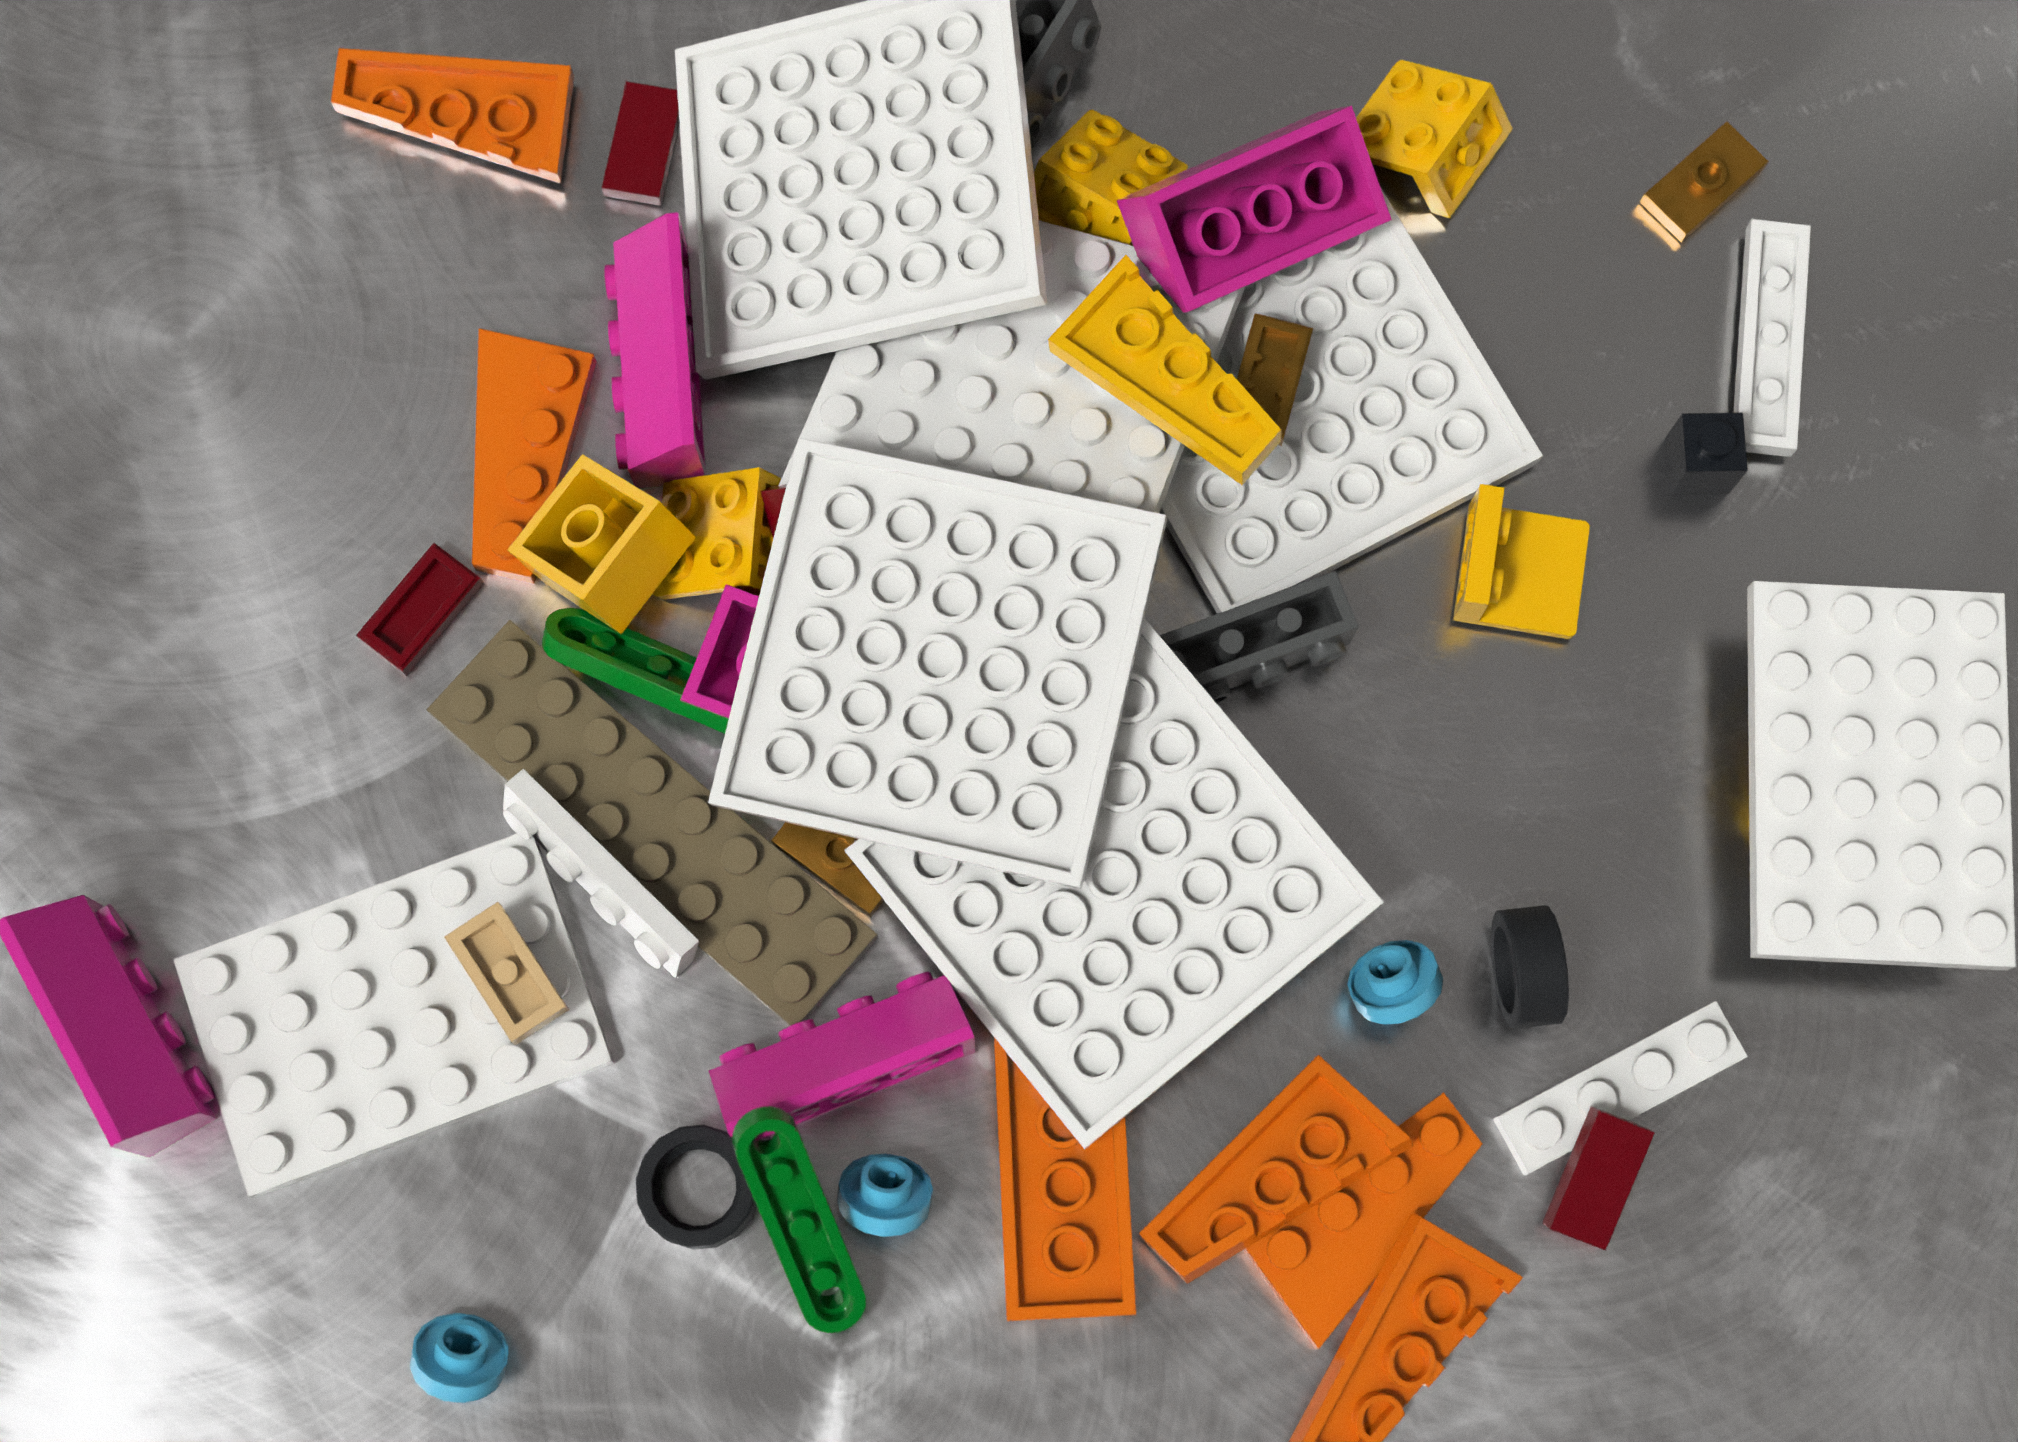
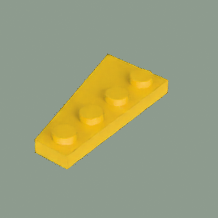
[1048,255,1281,485]

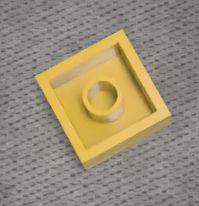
[507,454,696,634]

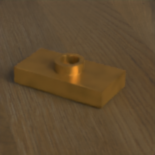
[1640,121,1769,243]
[1237,313,1313,446]
[771,822,884,917]

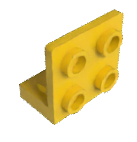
[1356,60,1513,218]
[1034,110,1188,246]
[653,467,781,600]
[1453,484,1590,639]

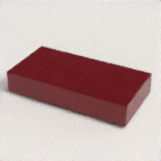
[601,81,680,206]
[355,543,484,676]
[1542,1106,1655,1251]

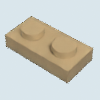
[444,902,569,1045]

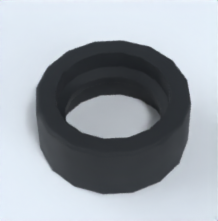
[1491,905,1569,1029]
[636,1125,757,1250]

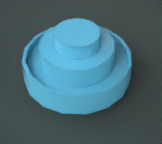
[1347,940,1444,1025]
[837,1153,933,1237]
[410,1313,509,1403]

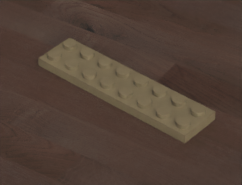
[426,620,878,1026]

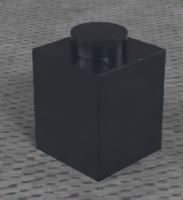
[1666,412,1748,494]

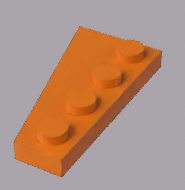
[331,48,574,184]
[472,328,597,584]
[1139,1054,1413,1284]
[1244,1092,1482,1350]
[1289,1213,1523,1442]

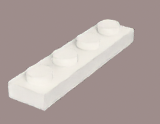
[1733,219,1811,457]
[503,769,699,978]
[1493,1001,1748,1175]

